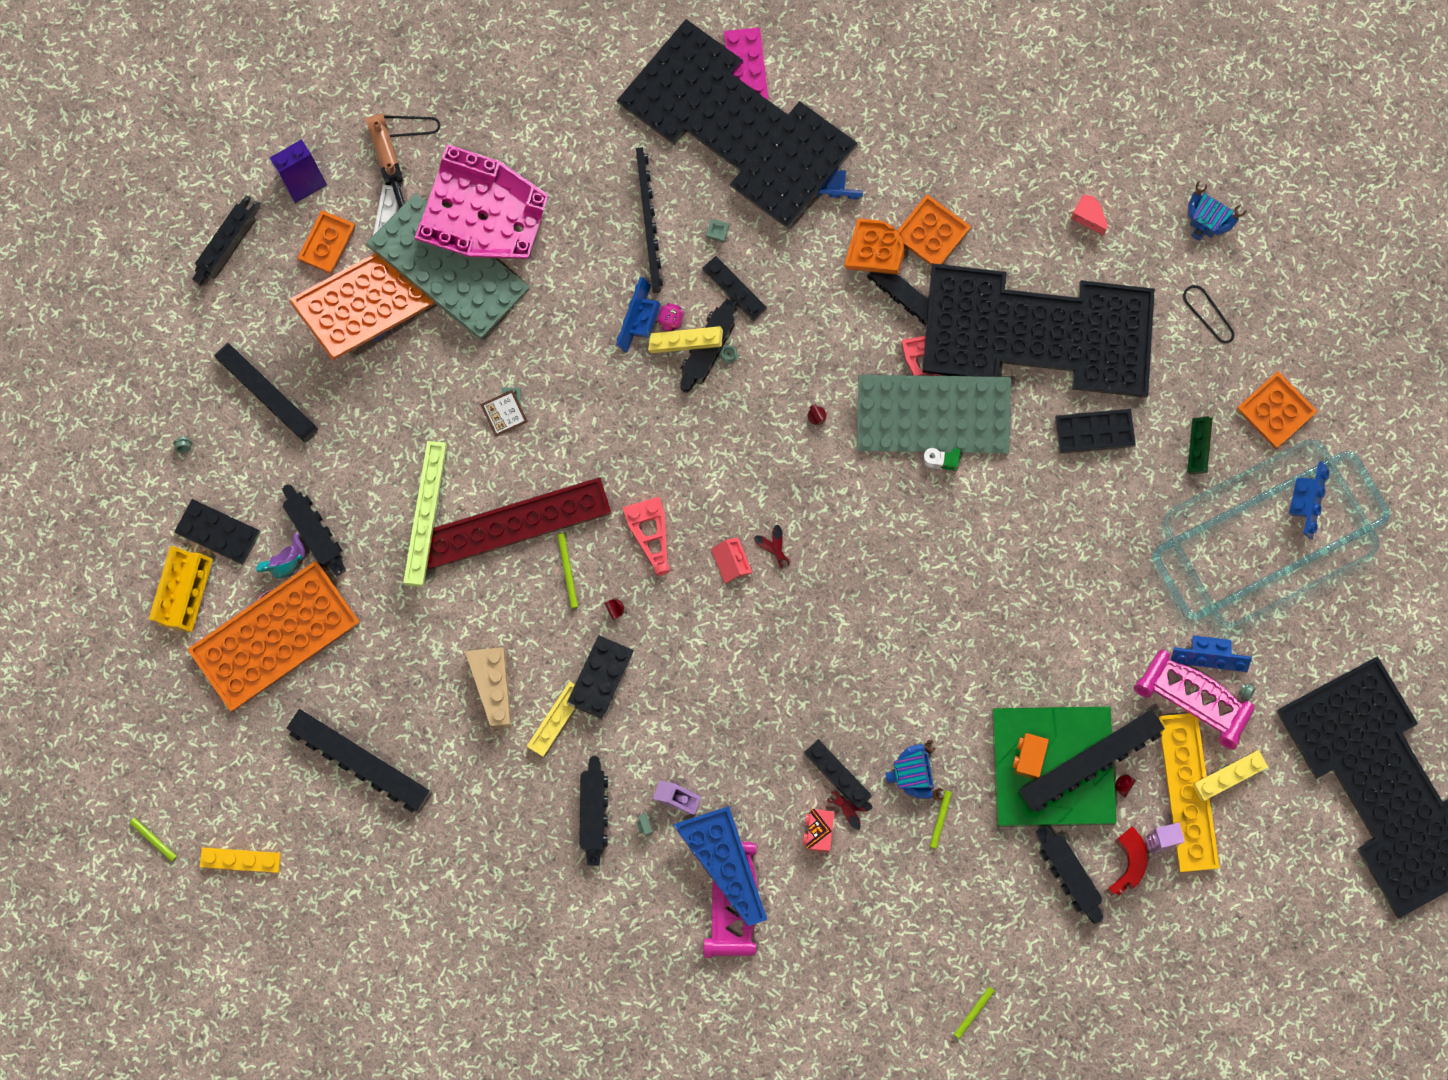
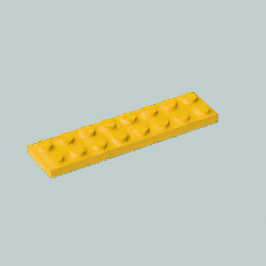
[1158,713,1220,873]

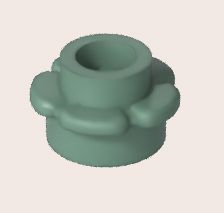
[720,345,738,363]
[173,436,192,453]
[1238,683,1256,701]

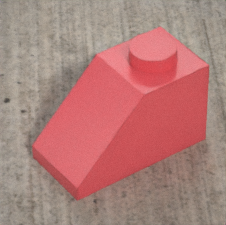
[1071,194,1108,236]

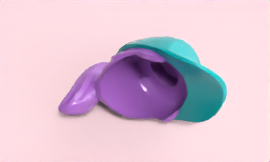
[256,533,306,579]

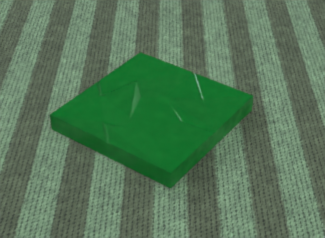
[992,706,1117,827]

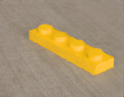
[200,847,281,873]

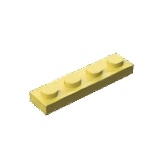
[648,326,723,353]
[527,681,576,758]
[1192,750,1268,802]

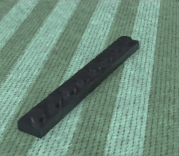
[636,147,663,293]

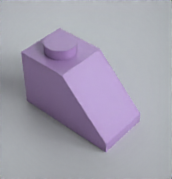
[653,780,701,815]

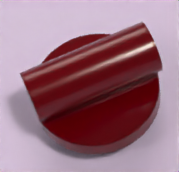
[807,404,826,425]
[604,598,624,620]
[1115,775,1136,798]

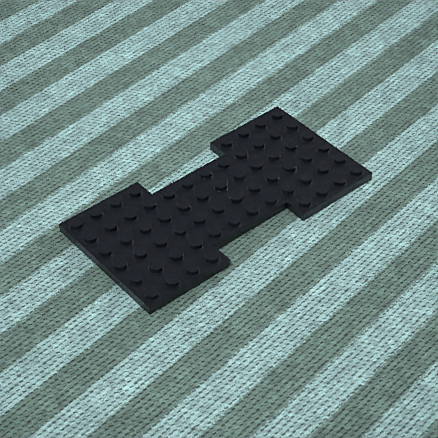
[616,19,858,229]
[922,263,1155,398]
[1276,656,1448,919]

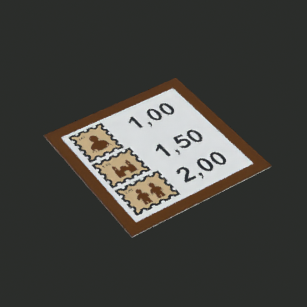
[480,390,528,437]

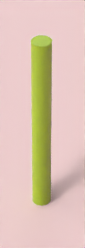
[557,533,578,609]

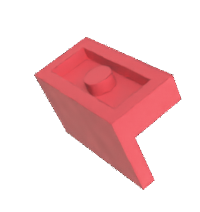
[711,538,753,584]

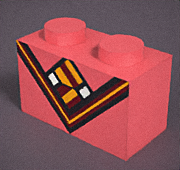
[803,809,834,853]

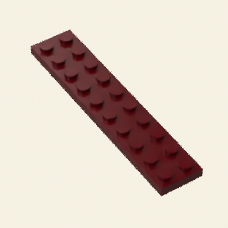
[427,477,612,570]

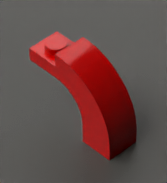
[1106,826,1148,896]

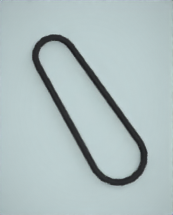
[384,115,441,137]
[1183,285,1235,343]

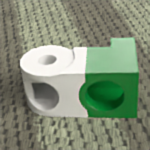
[923,448,960,471]

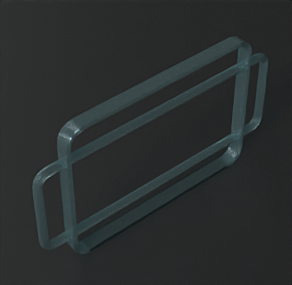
[1153,439,1390,628]

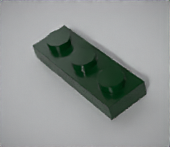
[1187,416,1213,475]

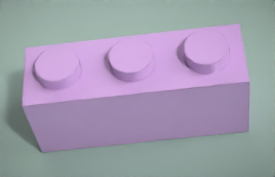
[1145,823,1185,854]

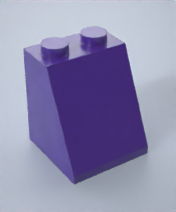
[270,139,327,204]

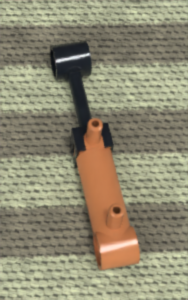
[365,113,405,209]

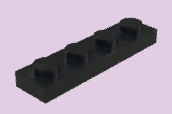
[702,256,767,322]
[804,739,872,810]

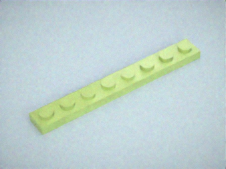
[403,441,447,587]

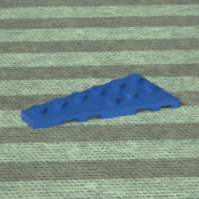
[672,806,767,927]

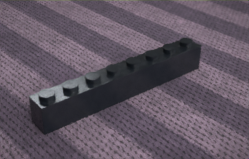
[286,709,432,813]
[1018,709,1165,813]

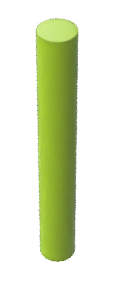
[929,790,952,849]
[129,817,177,862]
[953,987,995,1040]

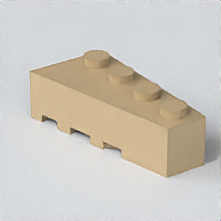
[465,647,512,730]

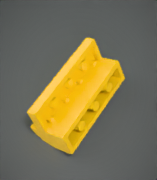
[148,546,213,632]

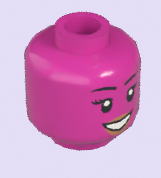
[657,303,684,332]

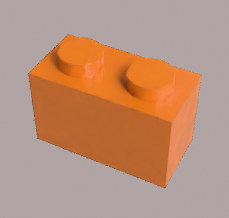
[1012,733,1049,780]

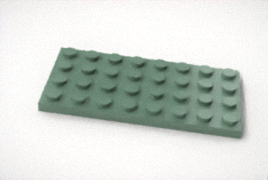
[366,193,529,340]
[857,375,1011,453]

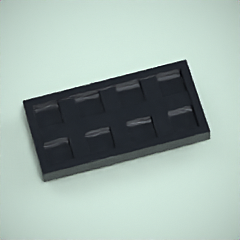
[1055,409,1136,454]
[174,499,261,565]
[567,635,634,719]

